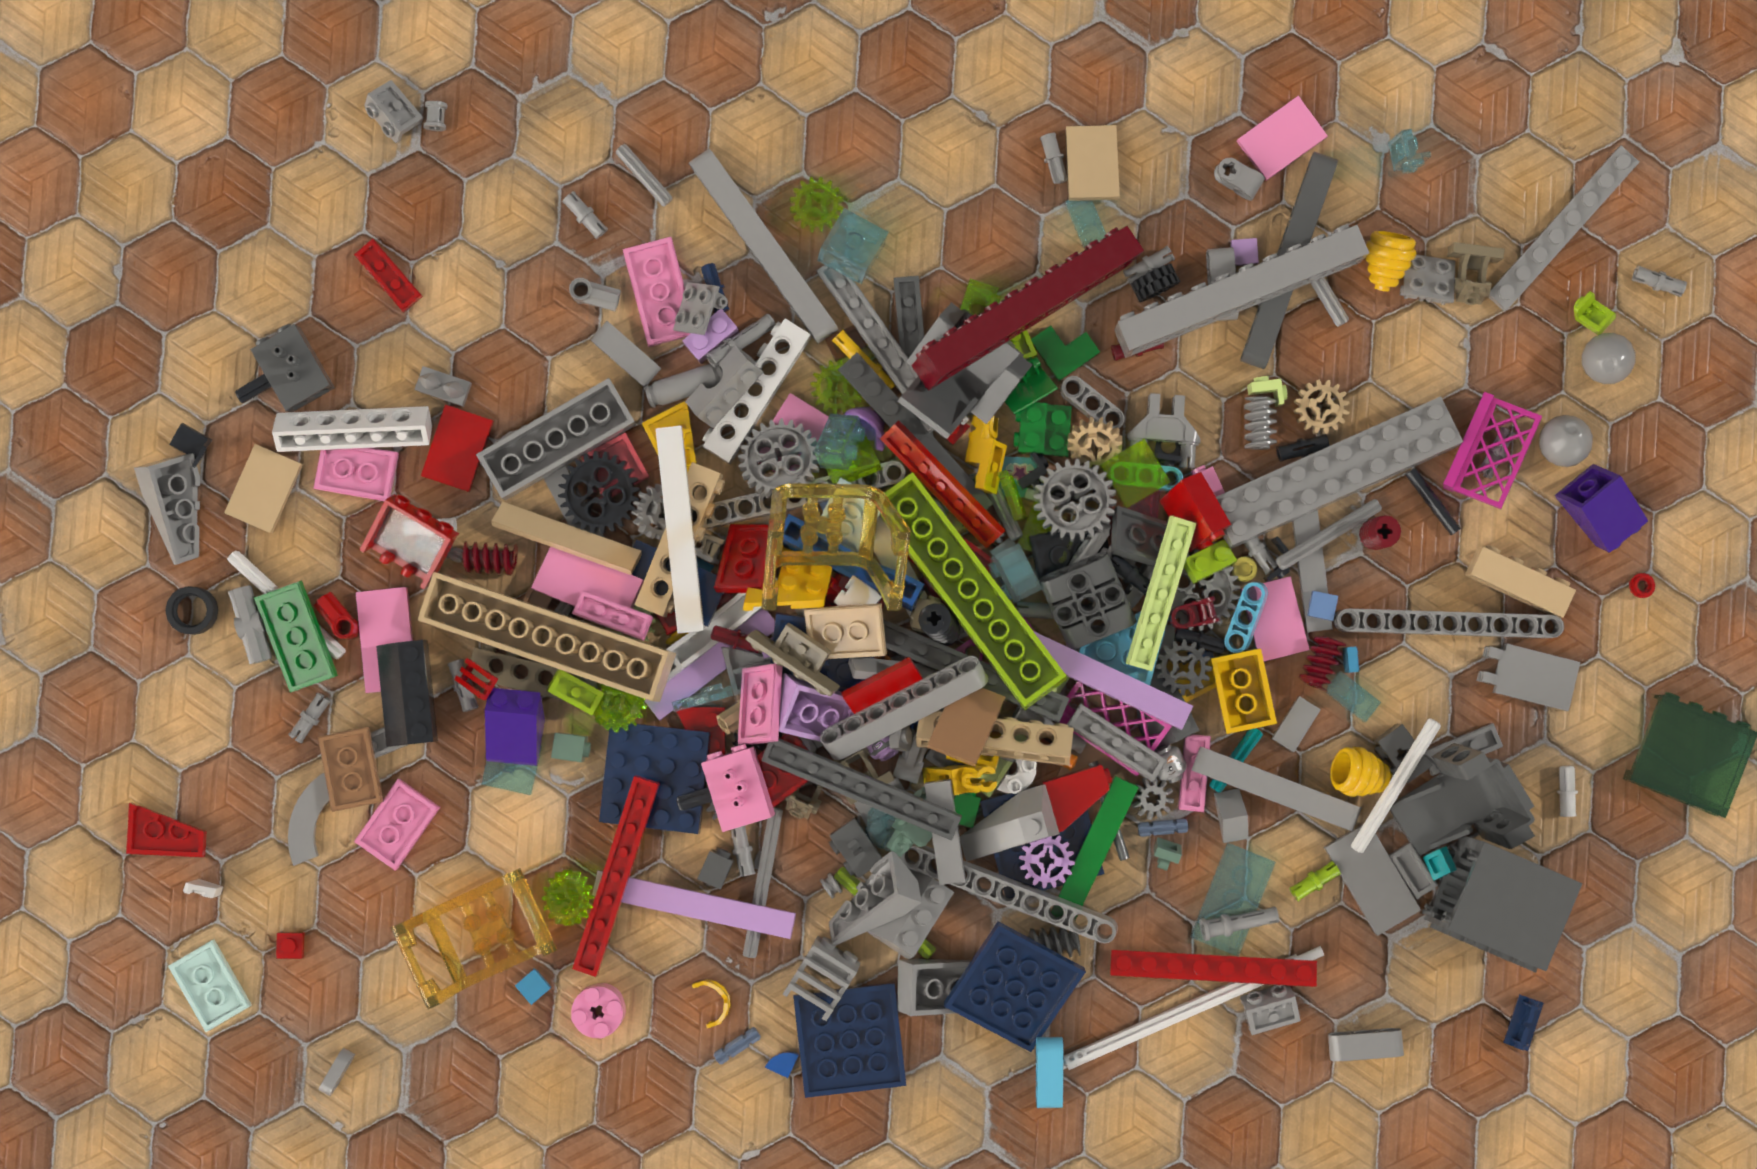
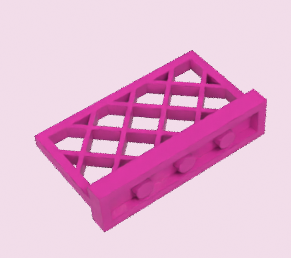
[1443,392,1542,510]
[1059,681,1172,776]

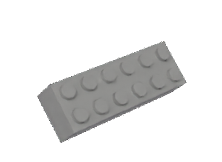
[476,378,637,501]

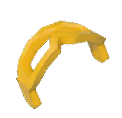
[692,979,731,1029]

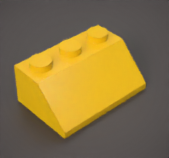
[1210,648,1277,734]

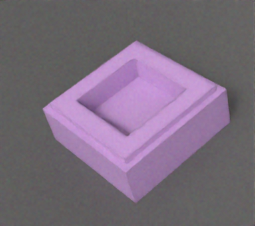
[1230,238,1259,266]

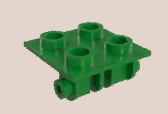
[1005,356,1058,414]

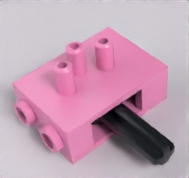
[677,743,775,832]

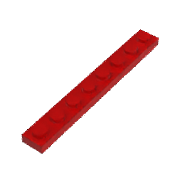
[572,775,660,977]
[1110,950,1317,987]

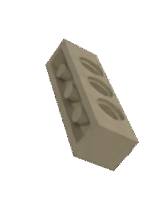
[471,644,574,700]

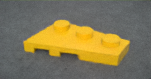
[642,401,697,473]

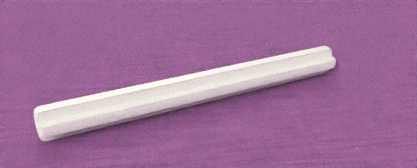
[228,550,346,659]
[1351,718,1441,853]

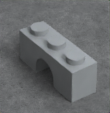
[685,345,763,428]

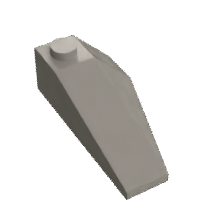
[829,851,922,945]

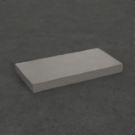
[1324,824,1421,936]

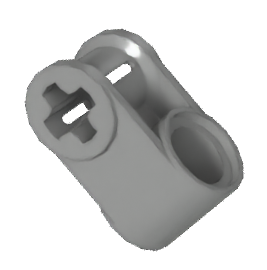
[1214,158,1265,201]

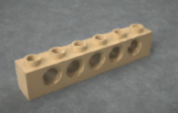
[635,462,725,617]
[916,710,1074,766]

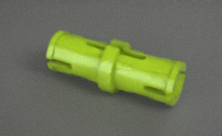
[1289,861,1341,902]

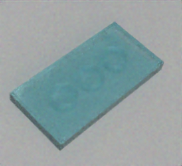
[1190,842,1276,957]

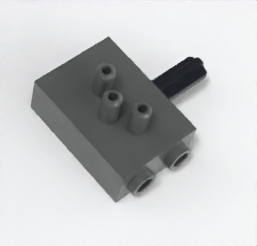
[235,324,335,412]

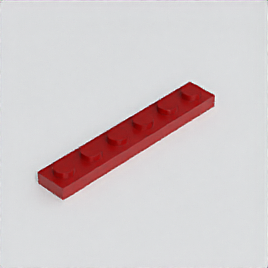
[880,420,1005,548]

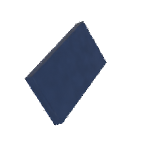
[632,540,724,627]

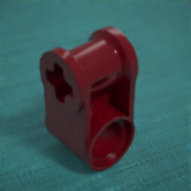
[1168,596,1220,629]

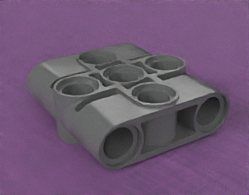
[1039,552,1136,649]

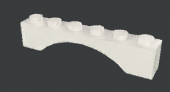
[666,570,778,682]

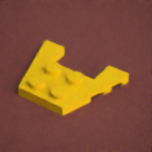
[743,544,832,611]

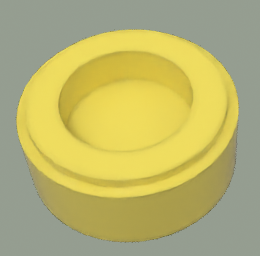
[1231,557,1257,582]

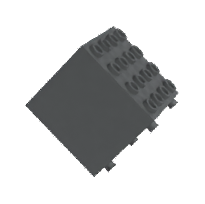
[1422,836,1583,973]

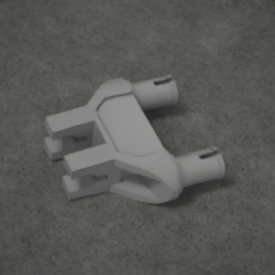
[1127,393,1201,469]

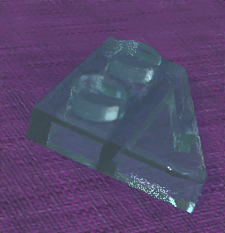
[672,683,733,712]

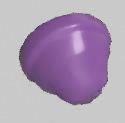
[843,406,885,451]

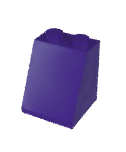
[1555,464,1648,553]
[485,688,545,766]

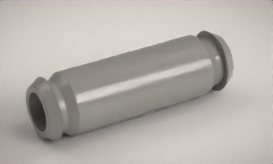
[644,364,723,408]

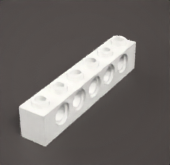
[702,318,811,464]
[272,406,432,452]

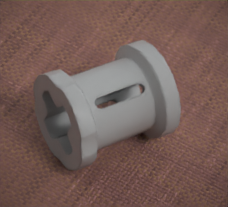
[423,101,448,131]

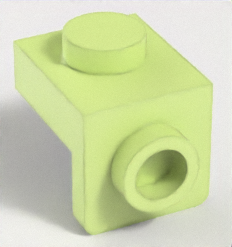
[1247,376,1287,407]

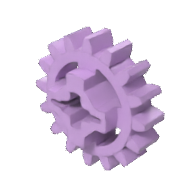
[1019,836,1075,888]

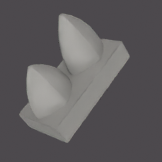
[415,366,472,407]

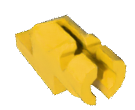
[965,414,1007,495]
[922,765,997,796]

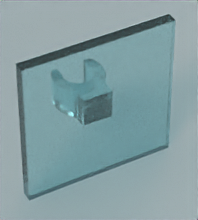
[481,745,542,795]

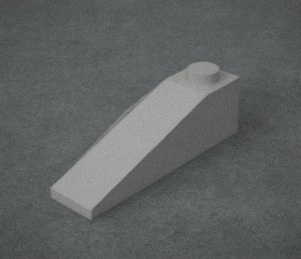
[134,453,200,565]
[959,784,1060,862]

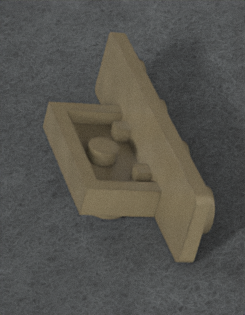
[746,623,840,696]

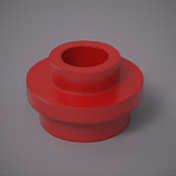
[1629,573,1655,598]

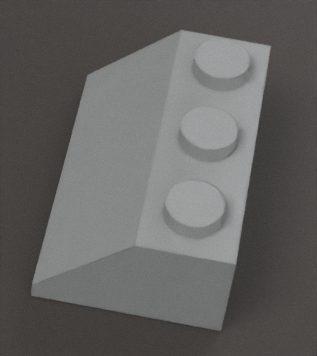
[867,868,954,959]

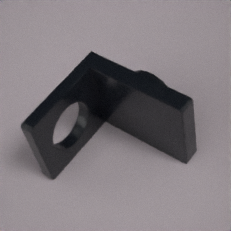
[169,423,212,468]
[1153,441,1182,467]
[1263,536,1291,582]

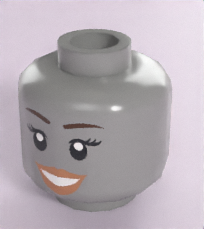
[1154,744,1187,783]

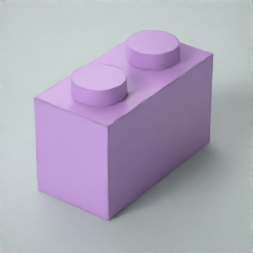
[682,309,739,364]

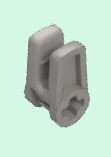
[695,533,726,565]

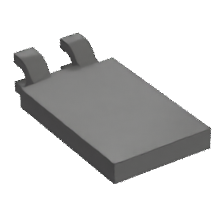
[1476,644,1580,711]

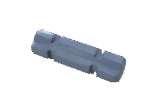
[1138,819,1188,837]
[714,1027,761,1065]

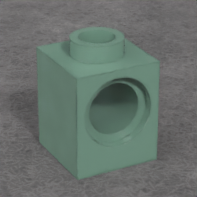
[551,732,591,762]

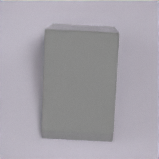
[1214,788,1249,843]

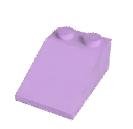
[779,673,854,742]

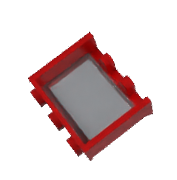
[360,494,460,590]

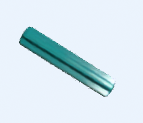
[1209,728,1263,793]

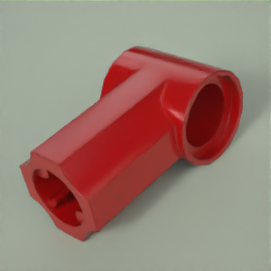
[313,592,360,640]

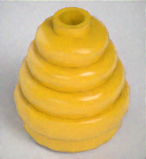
[1366,231,1416,291]
[1330,746,1393,797]

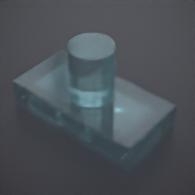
[1065,200,1106,249]
[1324,671,1381,722]

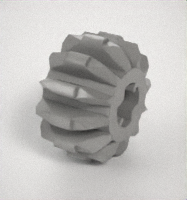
[1131,777,1174,820]

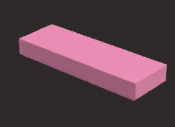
[572,590,653,641]
[1178,734,1211,812]

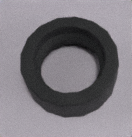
[165,586,219,635]

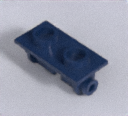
[1503,994,1544,1051]

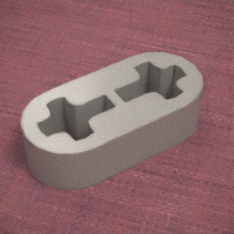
[319,1048,355,1096]

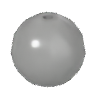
[1582,333,1636,384]
[1539,415,1593,467]

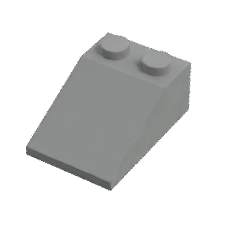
[897,958,971,1016]

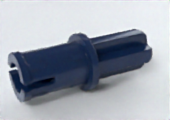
[701,263,730,314]

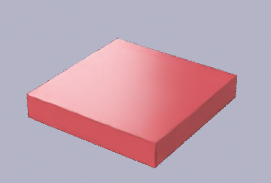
[581,433,650,498]

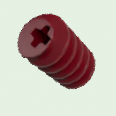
[1359,515,1401,550]
[463,541,518,576]
[1299,636,1346,692]

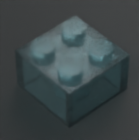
[817,208,889,284]
[988,543,1042,604]

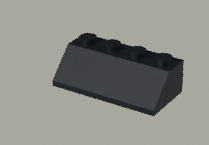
[376,640,438,747]

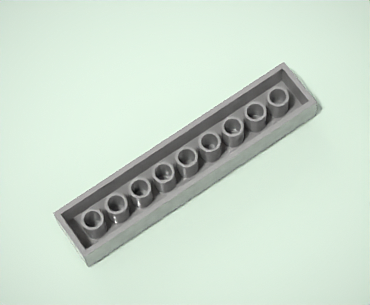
[1114,224,1369,358]
[1216,396,1463,549]

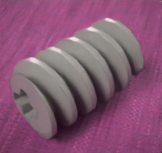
[1244,397,1277,450]

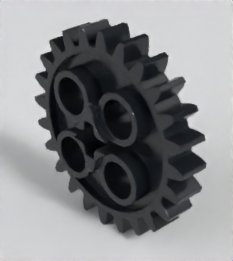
[558,451,641,534]

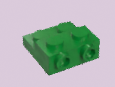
[1013,402,1072,457]

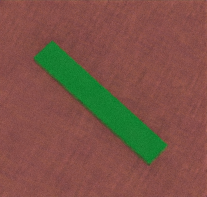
[1051,775,1139,921]

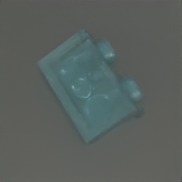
[1388,129,1431,174]

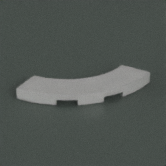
[288,773,330,866]

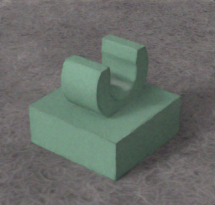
[1154,837,1182,871]

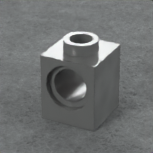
[697,847,735,890]

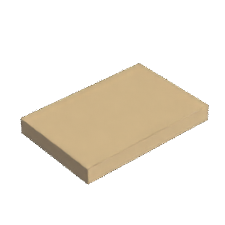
[1066,125,1120,201]
[224,444,303,534]
[804,603,887,659]

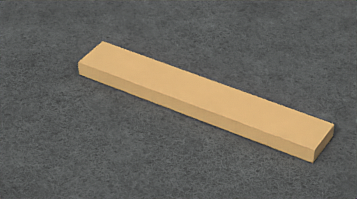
[491,501,642,575]

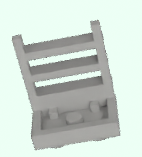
[783,936,861,1021]

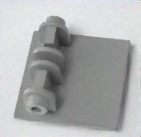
[1400,254,1455,305]
[673,282,728,335]

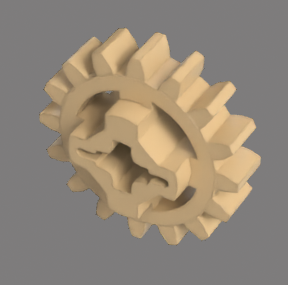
[1293,379,1350,435]
[1067,417,1123,469]

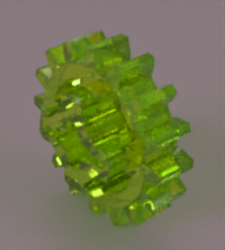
[789,177,844,232]
[810,359,862,415]
[593,684,647,733]
[542,870,594,926]

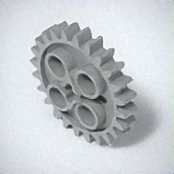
[738,418,821,500]
[1033,459,1116,542]
[1170,550,1240,632]

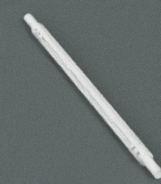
[1063,946,1324,1070]

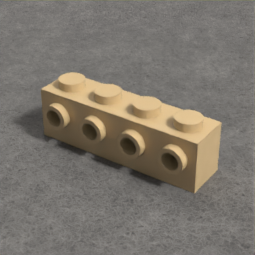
[1465,545,1576,618]

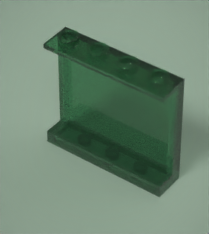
[1623,692,1757,818]

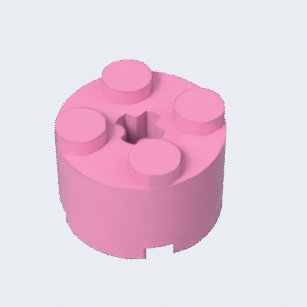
[571,983,626,1038]

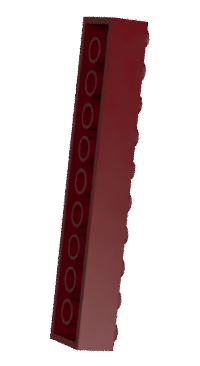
[911,226,1144,391]

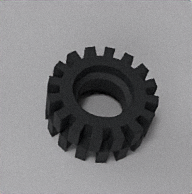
[1130,263,1180,302]

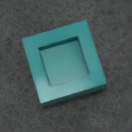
[1423,846,1457,881]

